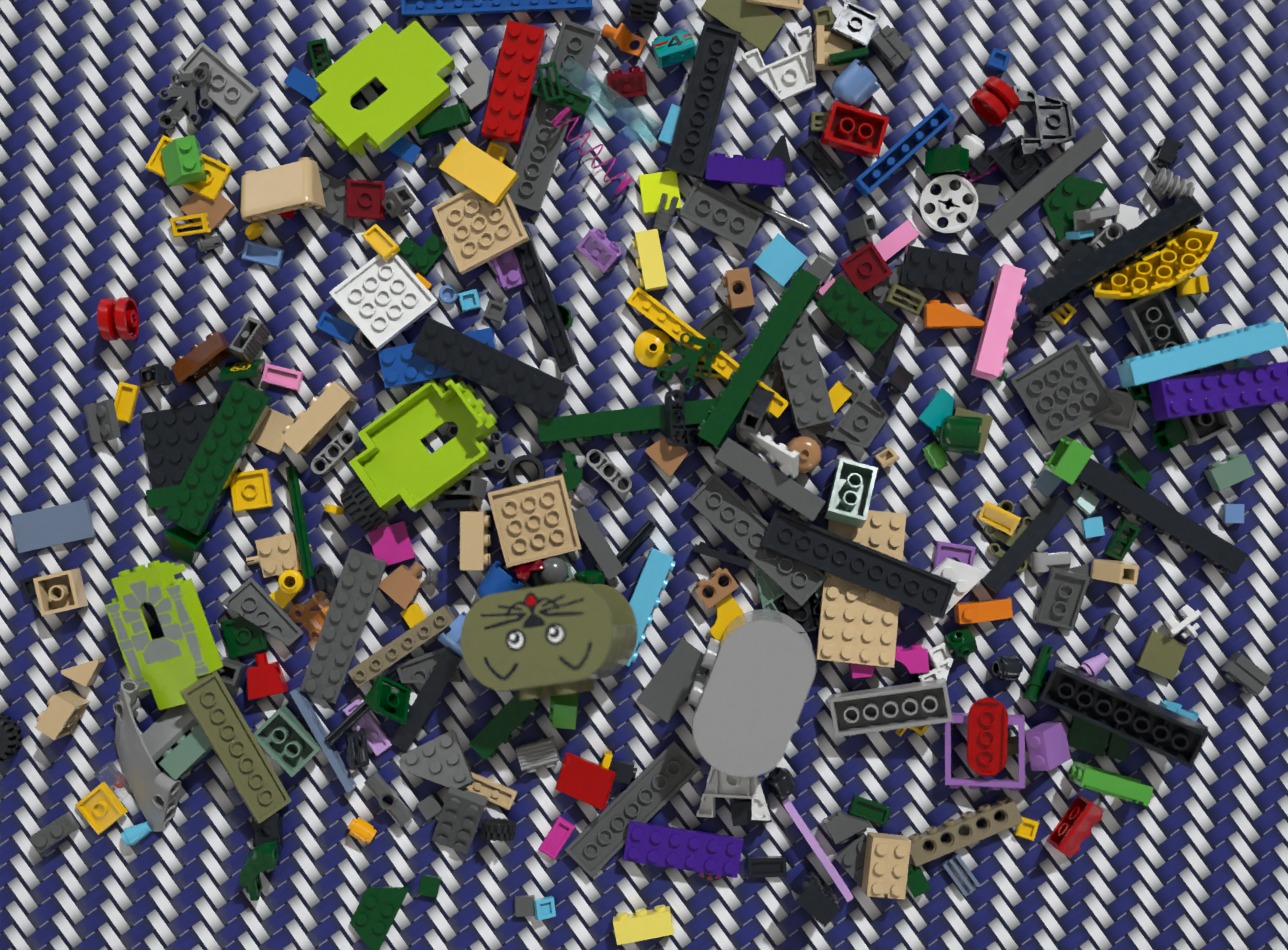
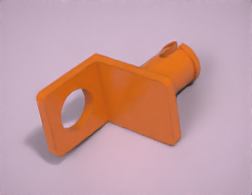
[602,23,647,57]

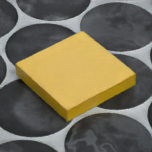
[230,469,273,512]
[75,781,128,835]

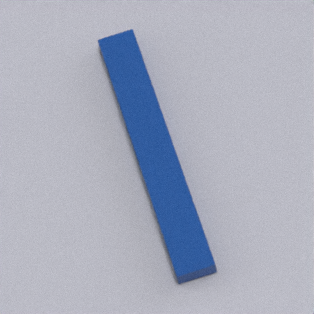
[284,67,422,166]

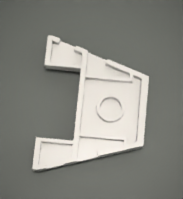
[741,26,816,102]
[696,766,771,821]

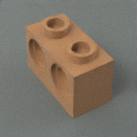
[694,567,739,609]

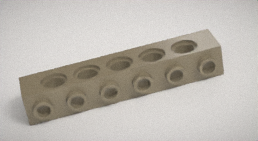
[348,604,456,688]
[908,796,1023,867]

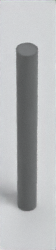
[738,195,811,232]

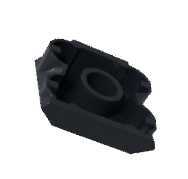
[778,593,820,636]

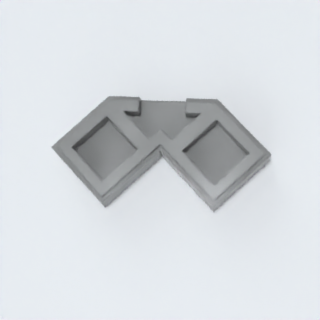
[460,57,491,111]

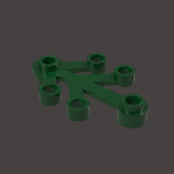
[657,333,722,388]

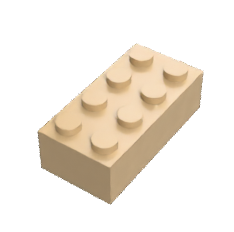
[280,381,358,455]

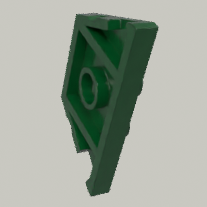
[1041,175,1108,243]
[350,886,410,950]

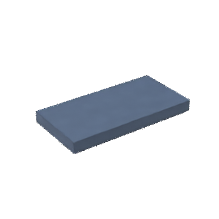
[11,499,96,553]

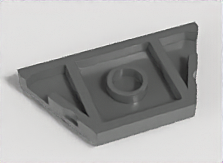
[308,170,355,231]

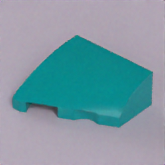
[917,388,955,434]

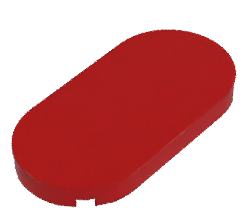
[967,697,1008,777]

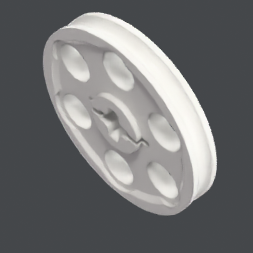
[920,174,978,233]

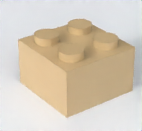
[33,569,88,616]
[35,690,90,740]

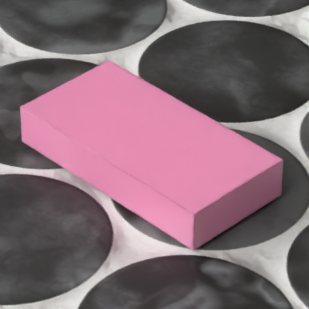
[261,363,304,391]

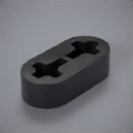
[314,563,337,598]

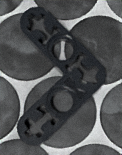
[664,390,713,447]

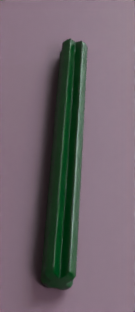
[286,466,314,579]

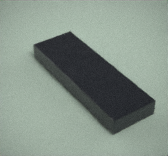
[798,135,849,193]

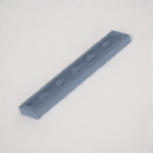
[289,687,357,793]

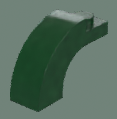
[239,841,279,901]

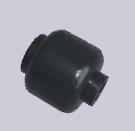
[992,655,1023,681]
[767,767,796,797]

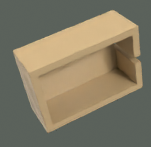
[460,511,491,570]
[861,832,911,900]

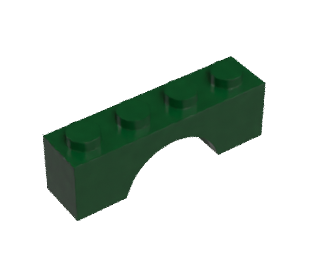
[1127,379,1189,452]

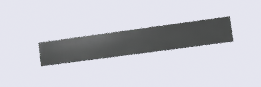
[982,126,1108,237]

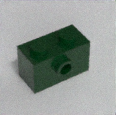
[925,144,969,178]

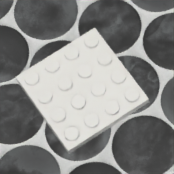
[329,254,438,350]

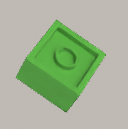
[1044,435,1094,485]

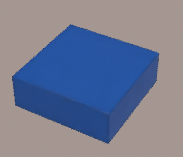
[986,48,1011,74]

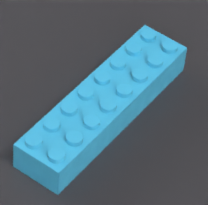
[1117,320,1288,388]

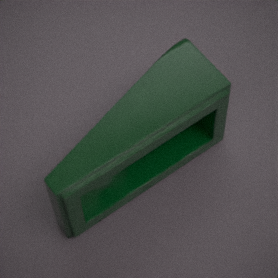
[307,38,333,77]
[1104,517,1141,561]

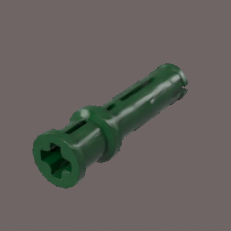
[1021,644,1054,703]

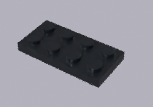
[899,245,982,296]

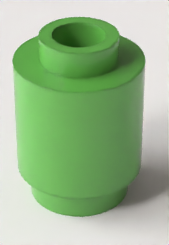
[922,441,949,471]

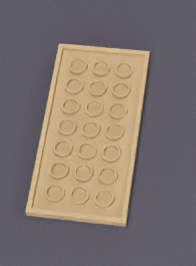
[816,510,906,668]

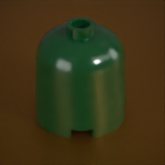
[935,415,982,456]

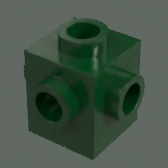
[945,626,978,660]

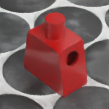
[247,652,289,700]

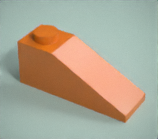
[923,300,985,329]
[954,598,1013,624]

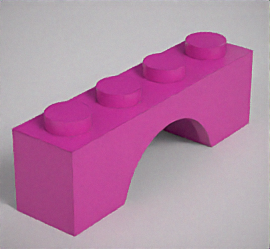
[849,644,929,678]

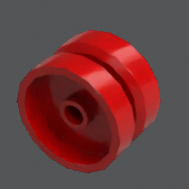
[969,76,1020,126]
[97,297,139,341]

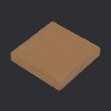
[180,192,235,235]

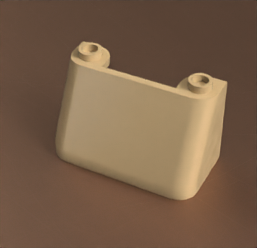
[240,157,326,223]

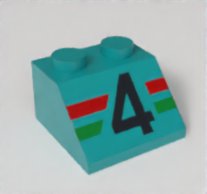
[652,30,696,69]

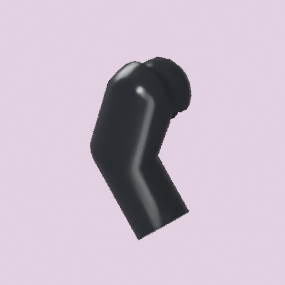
[426,143,445,170]

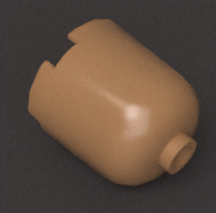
[785,436,822,474]

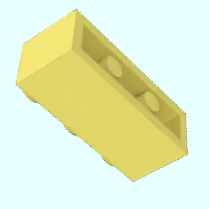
[632,229,668,292]
[613,905,674,945]

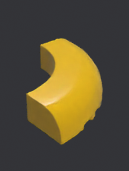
[1094,228,1218,299]

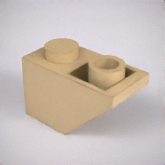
[1090,559,1139,585]

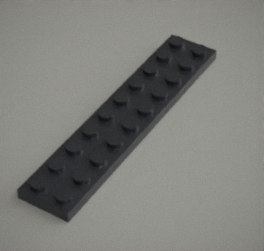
[761,509,956,620]

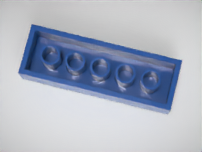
[378,328,498,390]

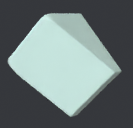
[1073,487,1100,515]

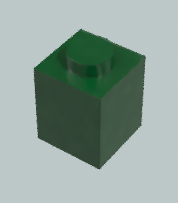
[907,864,932,898]

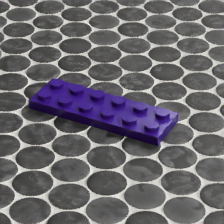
[623,821,744,878]

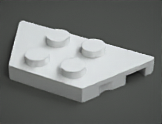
[930,557,988,624]

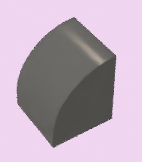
[845,214,879,241]

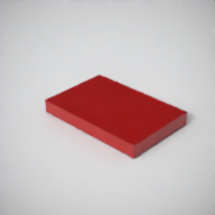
[555,752,616,810]

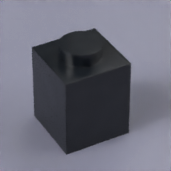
[609,757,637,784]

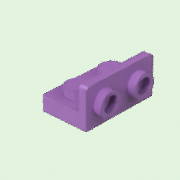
[576,228,623,273]
[489,248,527,291]

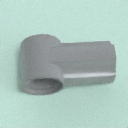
[1030,551,1071,573]

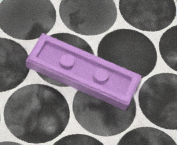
[343,698,393,756]

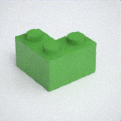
[549,692,579,730]

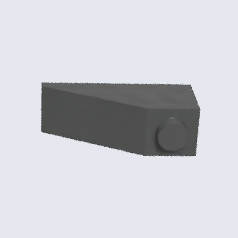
[440,476,488,500]

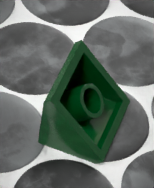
[364,675,411,725]

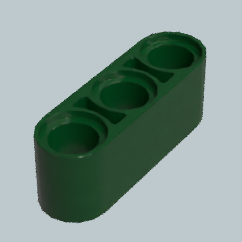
[415,103,472,139]

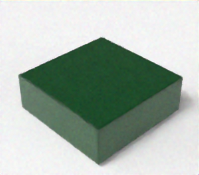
[418,874,442,898]

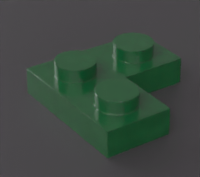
[397,233,448,275]

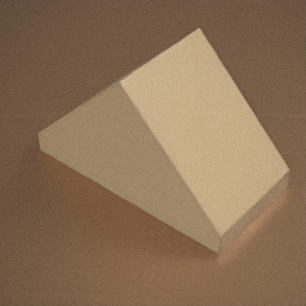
[60,657,106,687]

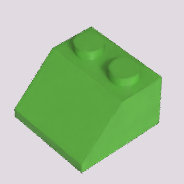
[161,135,207,187]

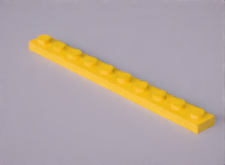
[626,286,790,419]

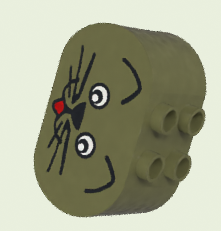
[461,582,637,700]

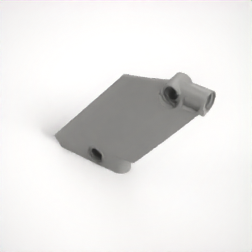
[113,679,181,832]

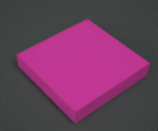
[367,521,416,566]

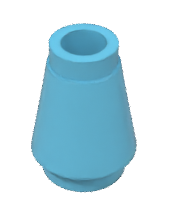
[121,821,153,846]

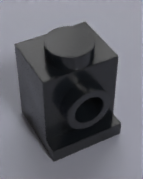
[1151,137,1184,170]

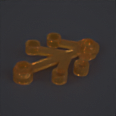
[289,591,331,641]

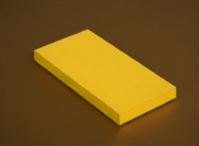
[145,135,233,202]
[439,137,519,206]

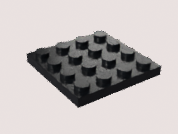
[141,402,220,489]

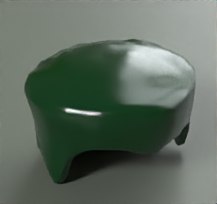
[574,570,605,584]

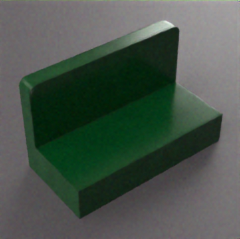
[1111,450,1153,490]

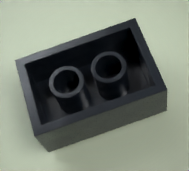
[789,868,841,927]

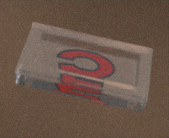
[94,761,132,802]

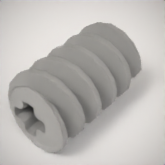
[1149,167,1195,202]

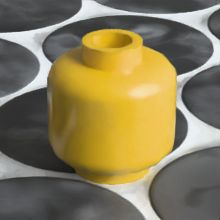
[278,569,305,595]

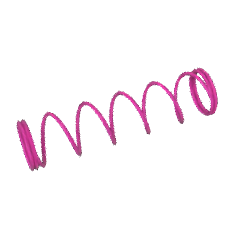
[551,107,634,195]

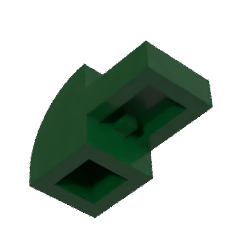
[560,451,584,492]

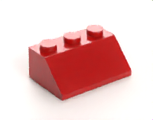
[1047,793,1104,858]

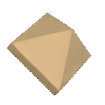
[874,447,900,468]

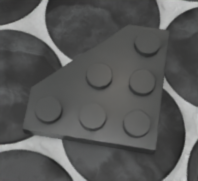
[401,730,475,790]

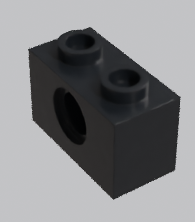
[251,809,284,852]

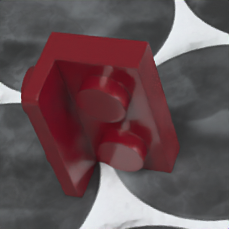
[606,66,648,100]

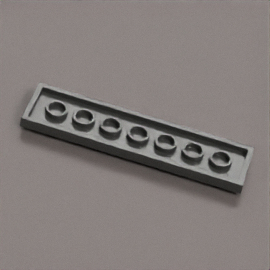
[687,473,827,607]
[300,548,388,704]
[565,740,701,877]

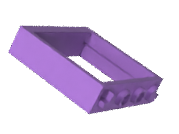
[945,712,1025,791]

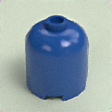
[477,561,526,598]

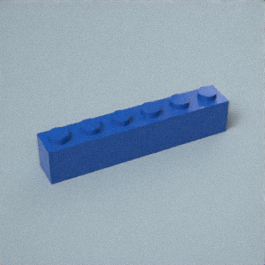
[853,103,955,198]

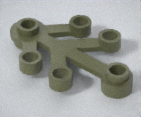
[984,500,1033,573]

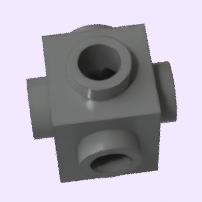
[382,185,416,218]

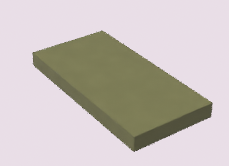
[701,0,785,54]

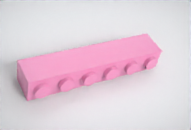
[971,263,1027,381]

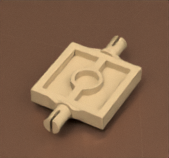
[246,532,312,578]

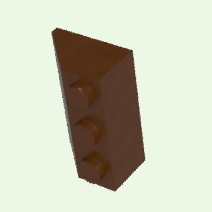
[171,331,233,386]

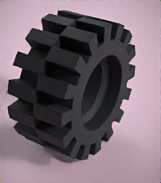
[480,818,516,842]

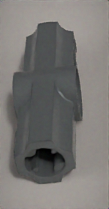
[364,771,414,828]

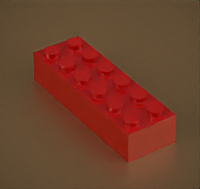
[481,20,547,146]

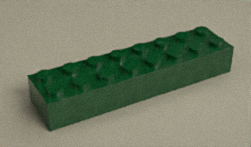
[163,380,275,536]

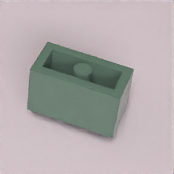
[1203,452,1255,491]

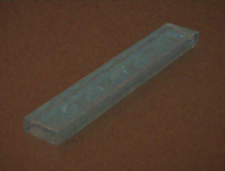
[558,57,663,143]

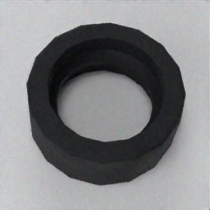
[508,455,545,486]

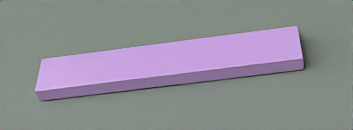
[782,798,853,902]

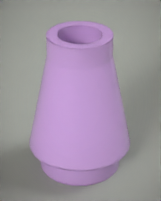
[1079,653,1109,676]

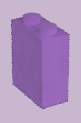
[1025,721,1071,771]

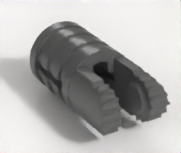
[653,193,679,231]

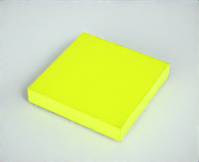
[638,171,682,214]

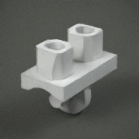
[1164,604,1201,639]

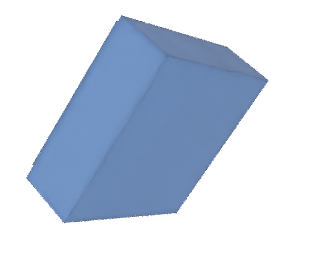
[1222,504,1244,523]

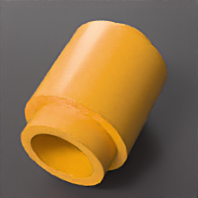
[347,817,377,844]

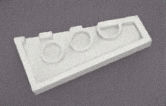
[736,421,799,479]

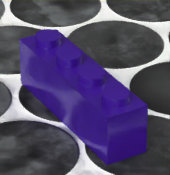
[705,153,787,188]

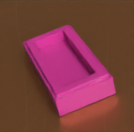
[538,816,575,860]

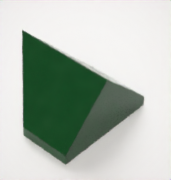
[161,526,211,565]

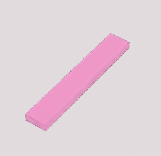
[817,220,920,297]

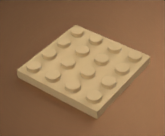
[432,188,530,275]
[487,474,582,568]

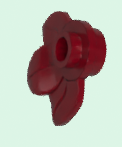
[512,558,545,581]

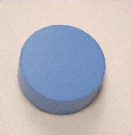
[439,285,459,304]

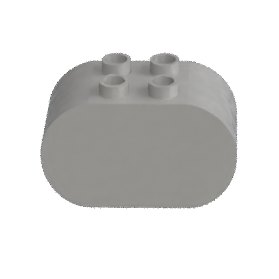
[687,609,816,777]

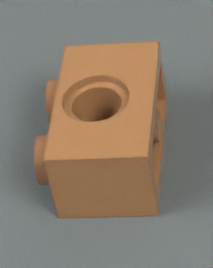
[722,267,755,311]

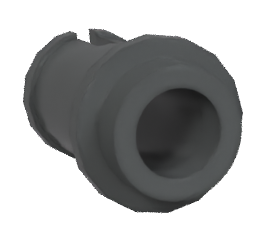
[197,234,224,253]

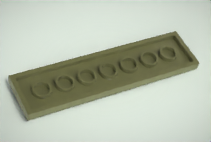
[180,671,291,824]

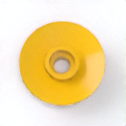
[634,329,672,367]

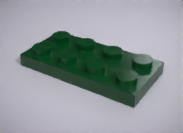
[815,275,899,355]

